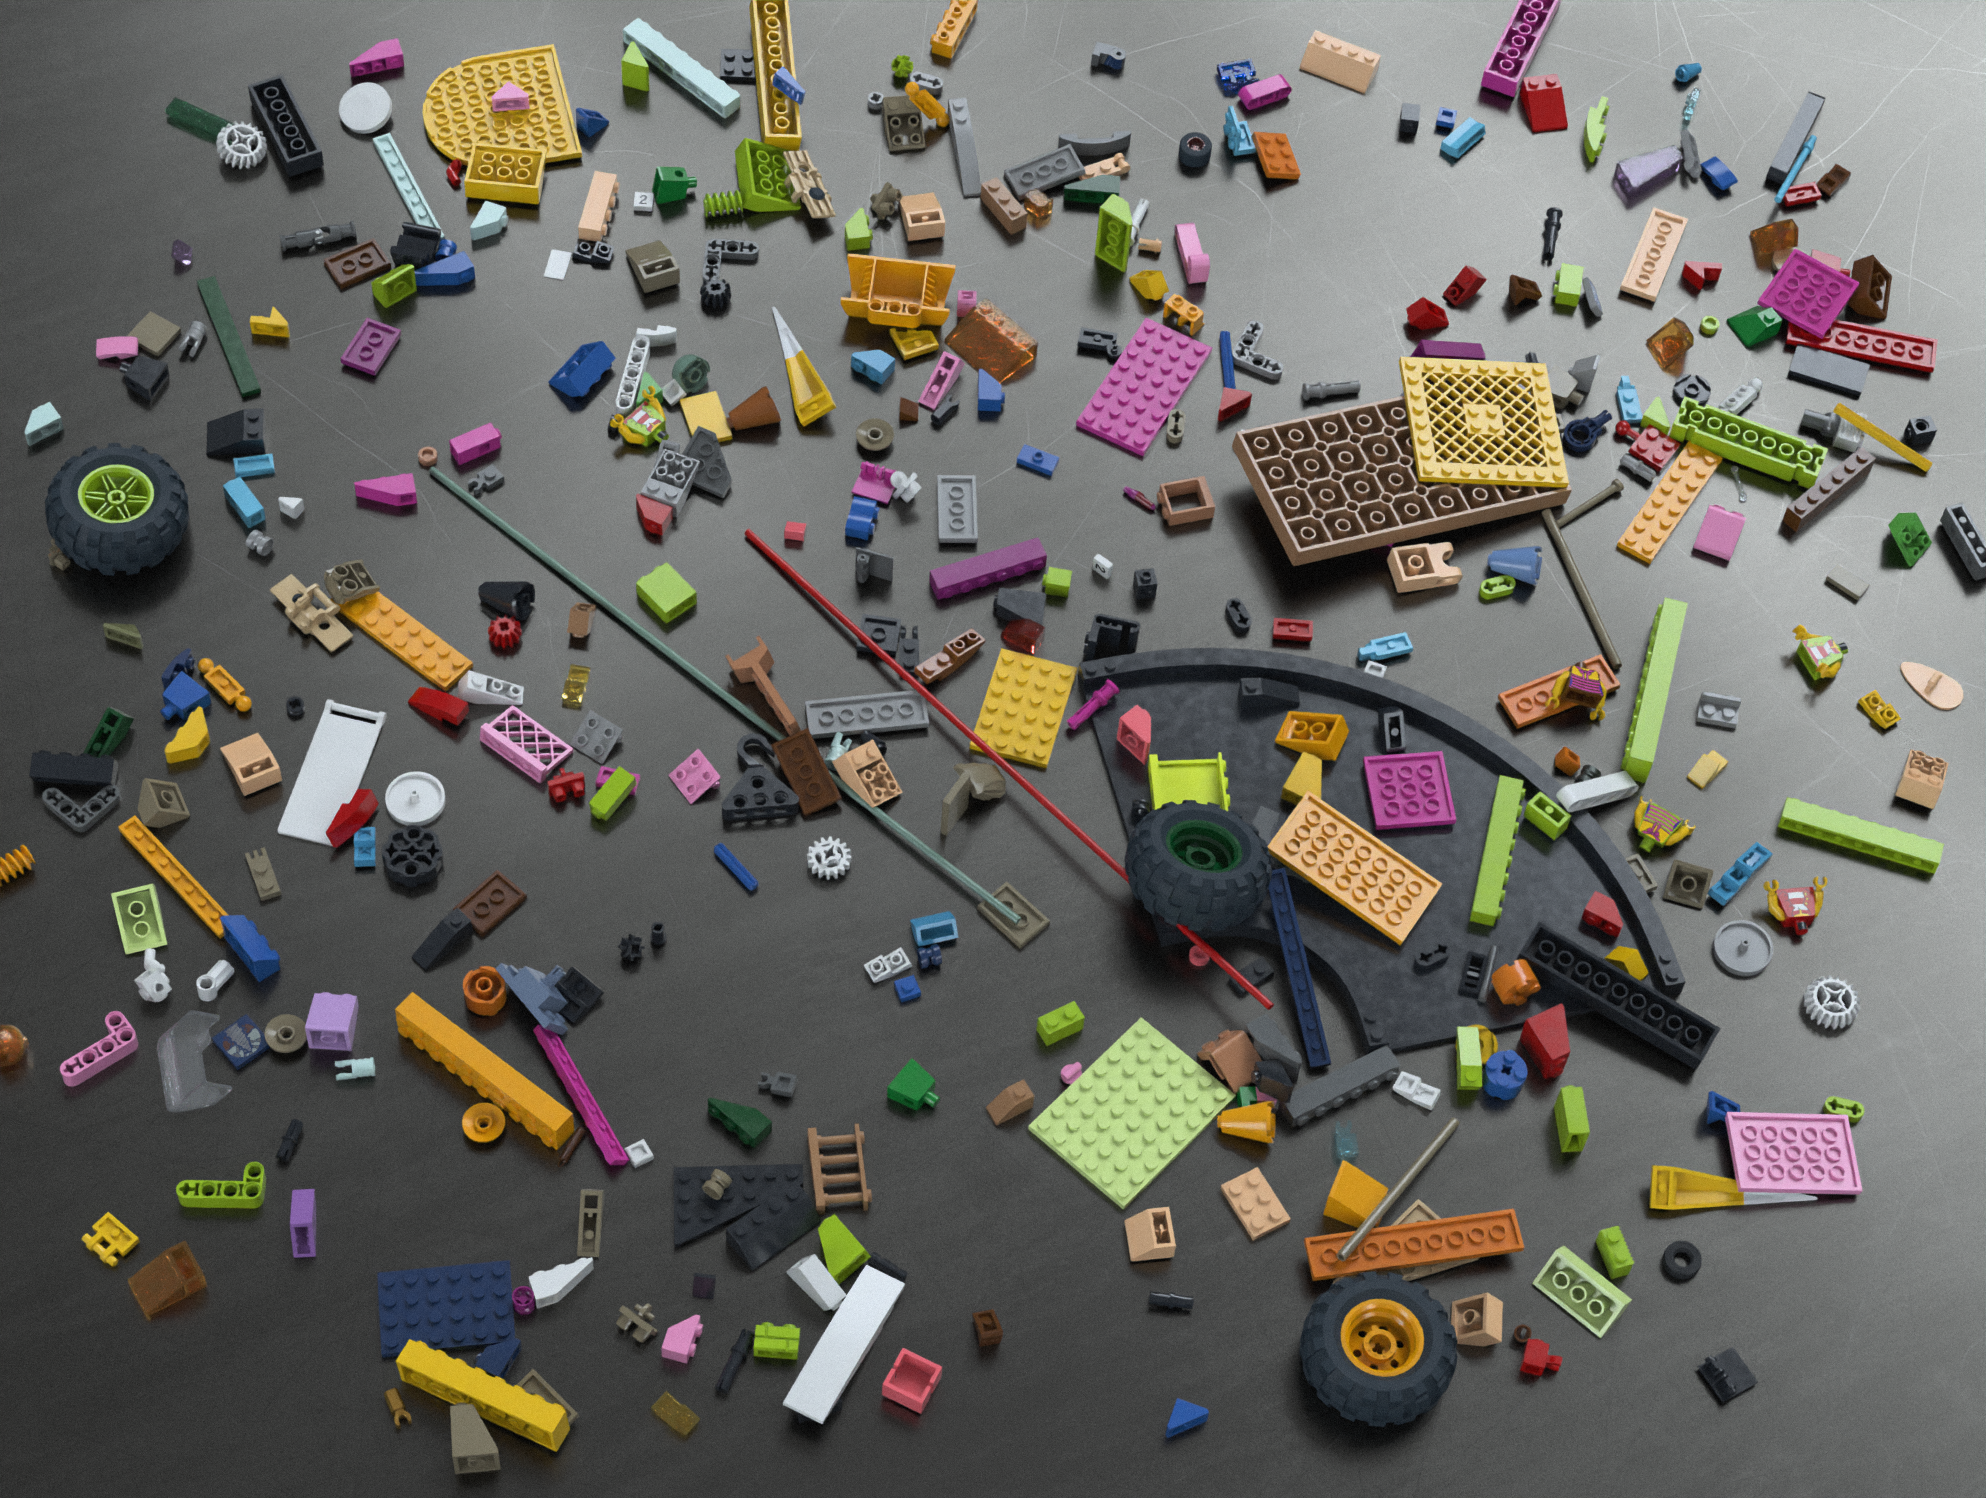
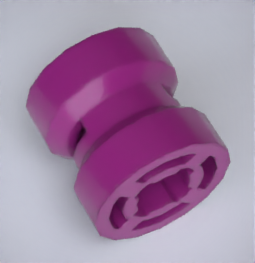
[512,1286,535,1315]

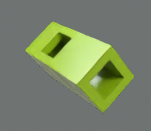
[589,766,637,821]

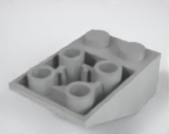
[641,449,700,518]

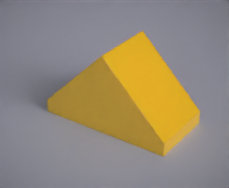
[1604,946,1649,981]

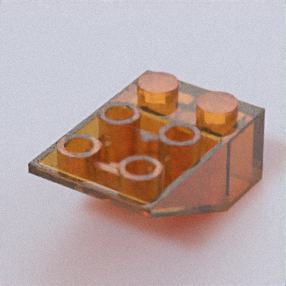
[127,1240,207,1317]

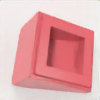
[784,521,806,541]

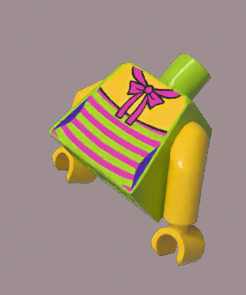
[1634,796,1696,853]

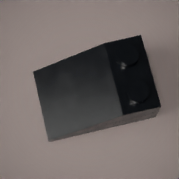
[206,408,266,456]

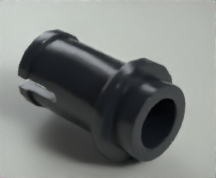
[650,922,667,945]

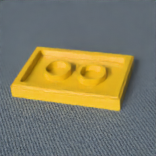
[679,391,732,442]

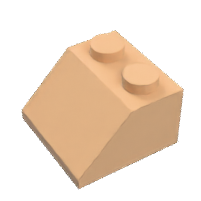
[1451,1292,1503,1347]

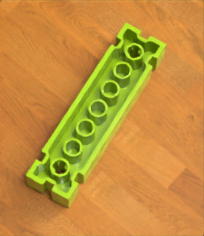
[1669,397,1828,489]

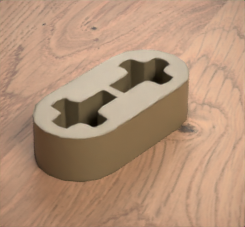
[1166,409,1186,443]

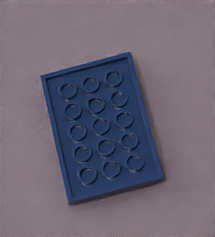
[377,1260,515,1358]

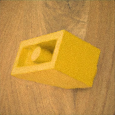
[1129,270,1169,301]

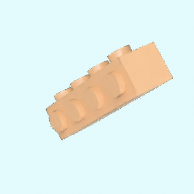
[578,171,620,242]

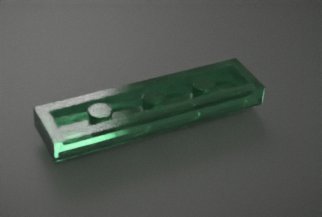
[165,97,233,142]

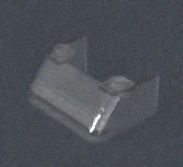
[157,1010,232,1113]

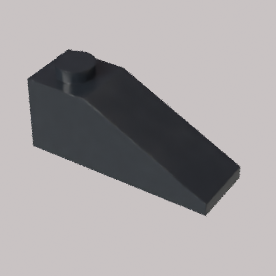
[1238,678,1300,708]
[412,908,473,971]

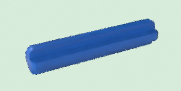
[714,843,758,891]

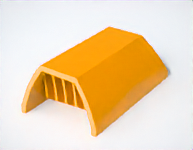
[840,253,956,328]

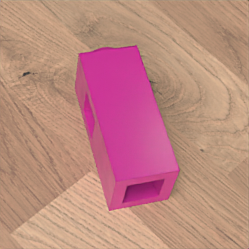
[449,422,502,465]

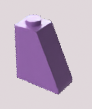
[290,1189,316,1258]

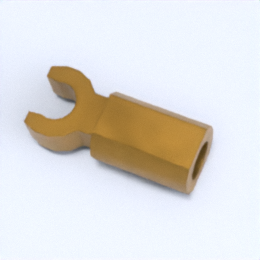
[384,1388,412,1429]

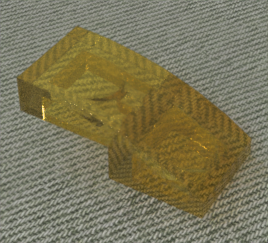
[561,664,591,703]

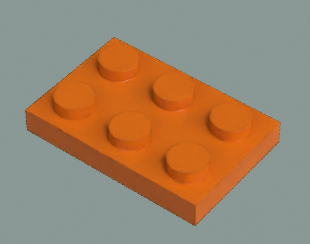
[1251,132,1301,179]

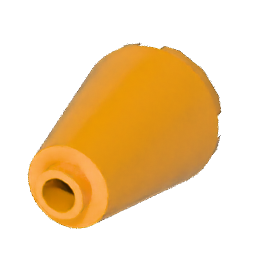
[1217,1101,1276,1143]

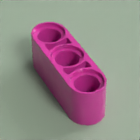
[1238,74,1292,110]

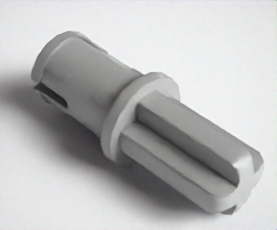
[1620,453,1656,481]

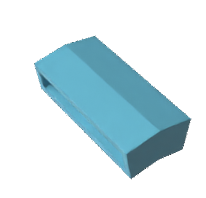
[1440,117,1486,158]

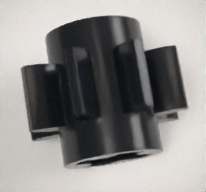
[617,934,645,961]

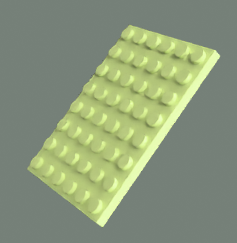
[1028,1017,1236,1210]

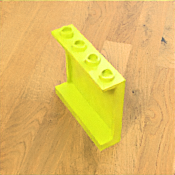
[1148,752,1230,811]

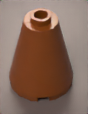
[726,386,782,431]

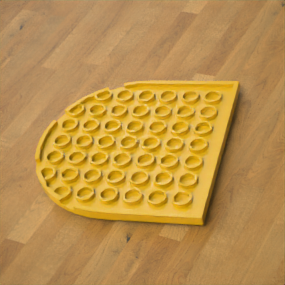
[423,44,582,166]

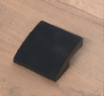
[554,966,605,1023]

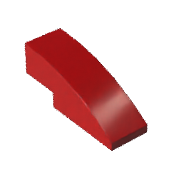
[408,687,469,726]
[326,789,379,847]

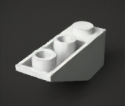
[457,670,524,705]
[529,1257,594,1308]

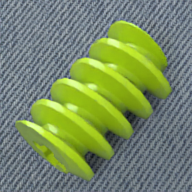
[703,190,743,217]

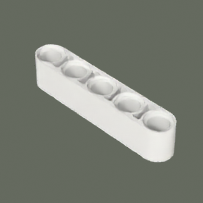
[616,336,650,419]
[1556,771,1639,812]

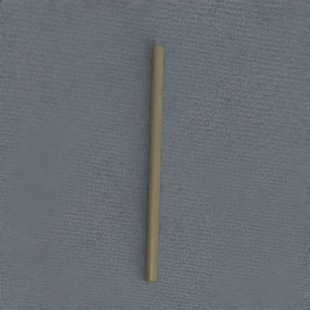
[1542,509,1622,669]
[1336,1117,1460,1261]

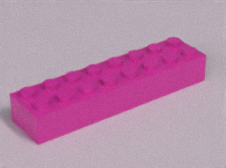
[1481,0,1562,97]

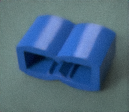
[845,496,880,540]

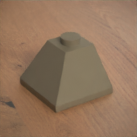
[138,778,190,828]

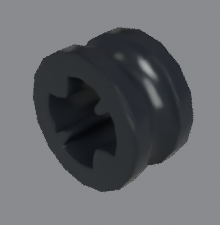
[286,696,305,716]
[1131,799,1150,817]

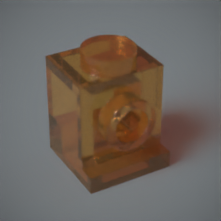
[1024,188,1053,220]

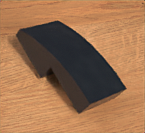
[572,239,614,263]

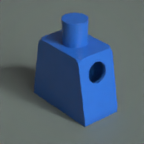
[160,671,211,720]

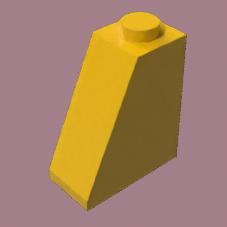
[1281,751,1322,805]

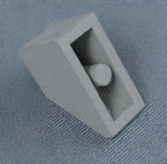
[1568,355,1601,393]

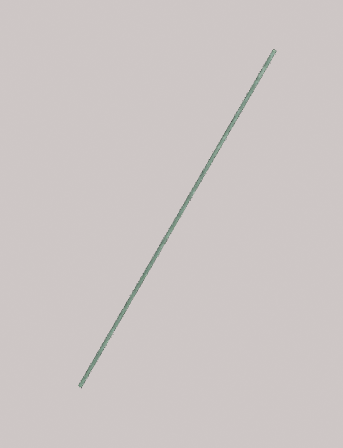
[429,466,1021,924]

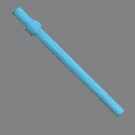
[1774,135,1817,203]

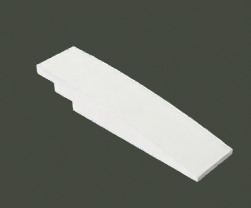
[783,1265,905,1424]

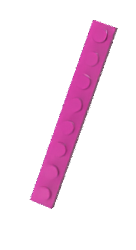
[533,1025,629,1165]

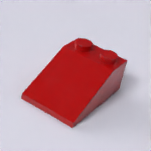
[1519,74,1568,132]

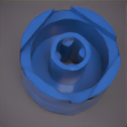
[1482,1050,1528,1100]

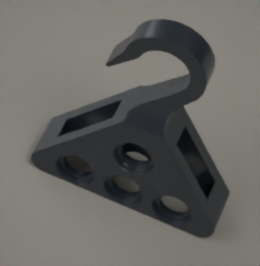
[722,733,799,821]

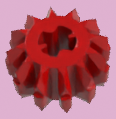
[488,614,522,649]

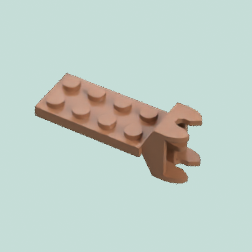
[725,636,801,736]

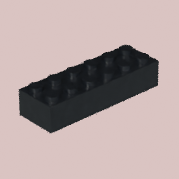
[248,74,324,177]

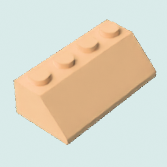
[1300,30,1381,93]

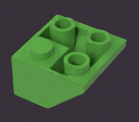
[1888,512,1932,566]

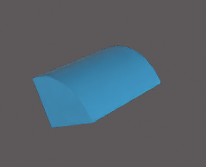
[910,911,959,946]

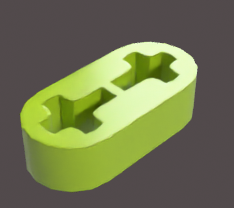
[1479,575,1516,599]
[1823,1096,1865,1122]

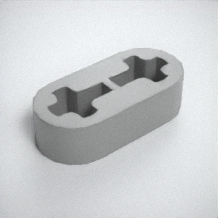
[910,72,943,95]

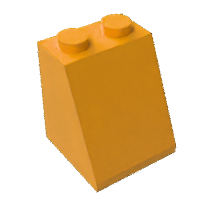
[1323,1160,1388,1228]

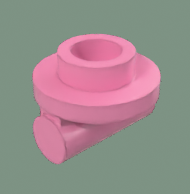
[1061,1062,1082,1085]

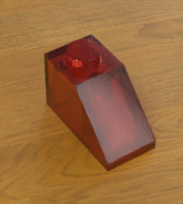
[1000,618,1046,654]

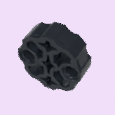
[382,825,444,887]

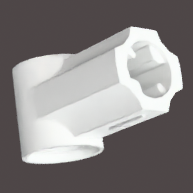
[196,959,234,1001]

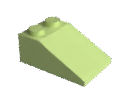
[111,883,168,955]

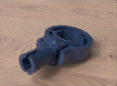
[1563,410,1612,452]

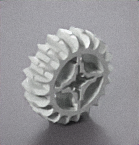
[216,121,267,169]
[1804,975,1860,1029]

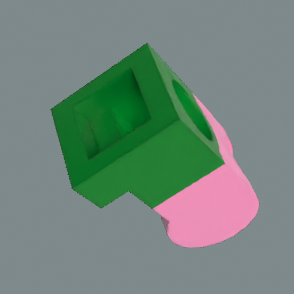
[1236,1087,1278,1110]

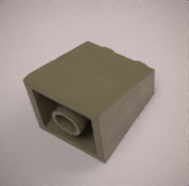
[450,1402,501,1474]

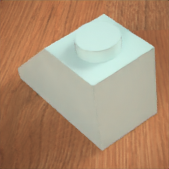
[470,201,508,240]
[25,402,64,446]

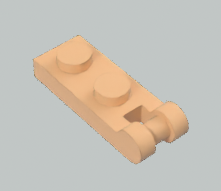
[1079,153,1131,181]

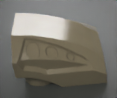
[324,559,380,604]
[953,763,1006,801]

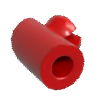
[446,159,462,186]

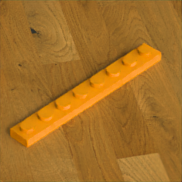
[118,815,228,939]

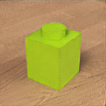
[1042,567,1072,598]

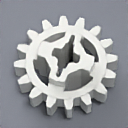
[807,836,851,880]

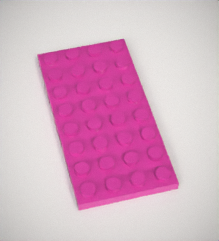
[1076,318,1212,456]

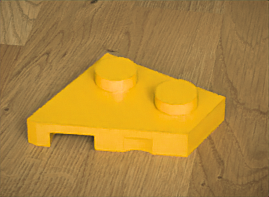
[890,328,939,360]

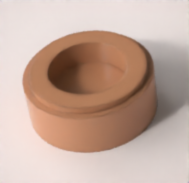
[418,447,438,466]

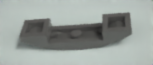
[1058,131,1131,156]

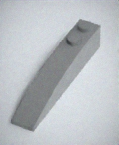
[947,98,981,197]

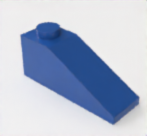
[415,251,475,286]

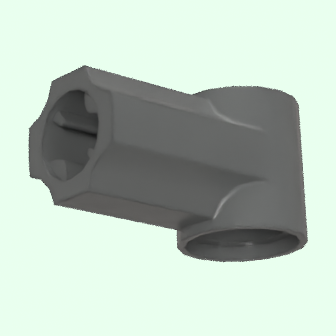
[1800,409,1841,438]

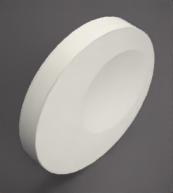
[339,82,392,134]
[385,772,445,826]

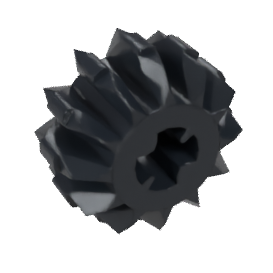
[700,277,732,309]

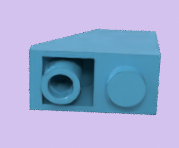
[851,350,895,384]

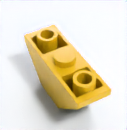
[165,706,210,764]

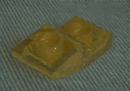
[650,1391,700,1436]

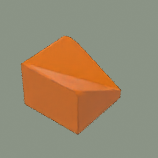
[1555,746,1580,776]

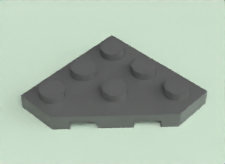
[682,426,732,498]

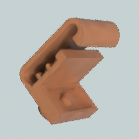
[1197,1029,1262,1095]

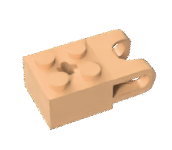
[1387,542,1463,593]

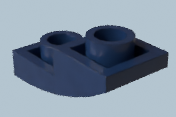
[161,648,195,689]

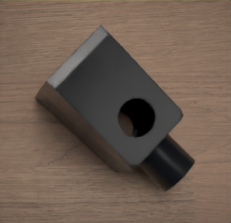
[119,356,170,401]

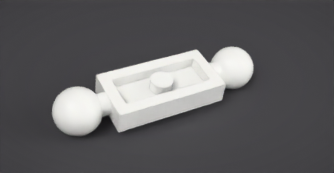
[1719,378,1763,415]

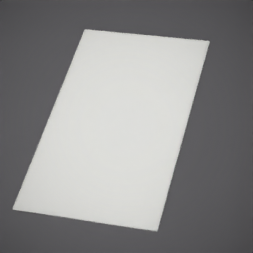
[544,249,572,280]

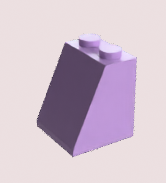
[305,992,359,1051]

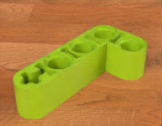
[176,1162,266,1208]

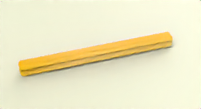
[1833,403,1932,472]

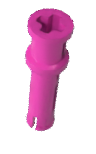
[1066,679,1120,730]

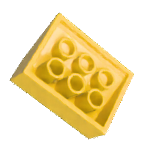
[464,142,547,204]

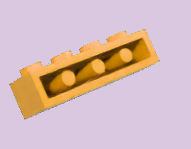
[930,0,978,59]

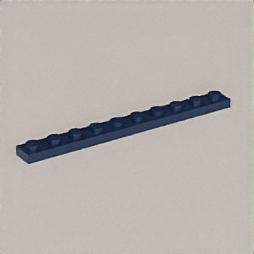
[1268,868,1331,1069]

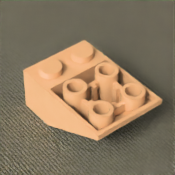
[898,192,945,241]
[220,733,282,796]
[832,740,903,808]
[1895,749,1949,809]

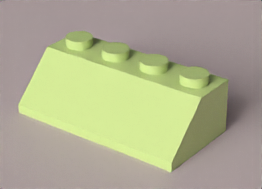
[1532,1246,1632,1338]

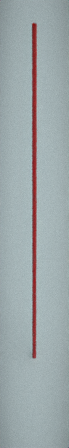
[744,529,1274,1010]

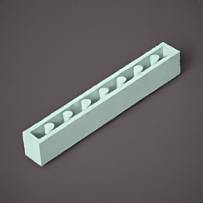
[623,18,740,119]

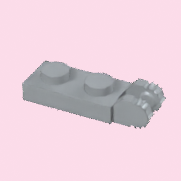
[1680,129,1701,178]

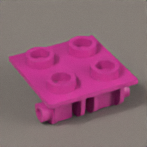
[851,461,896,504]

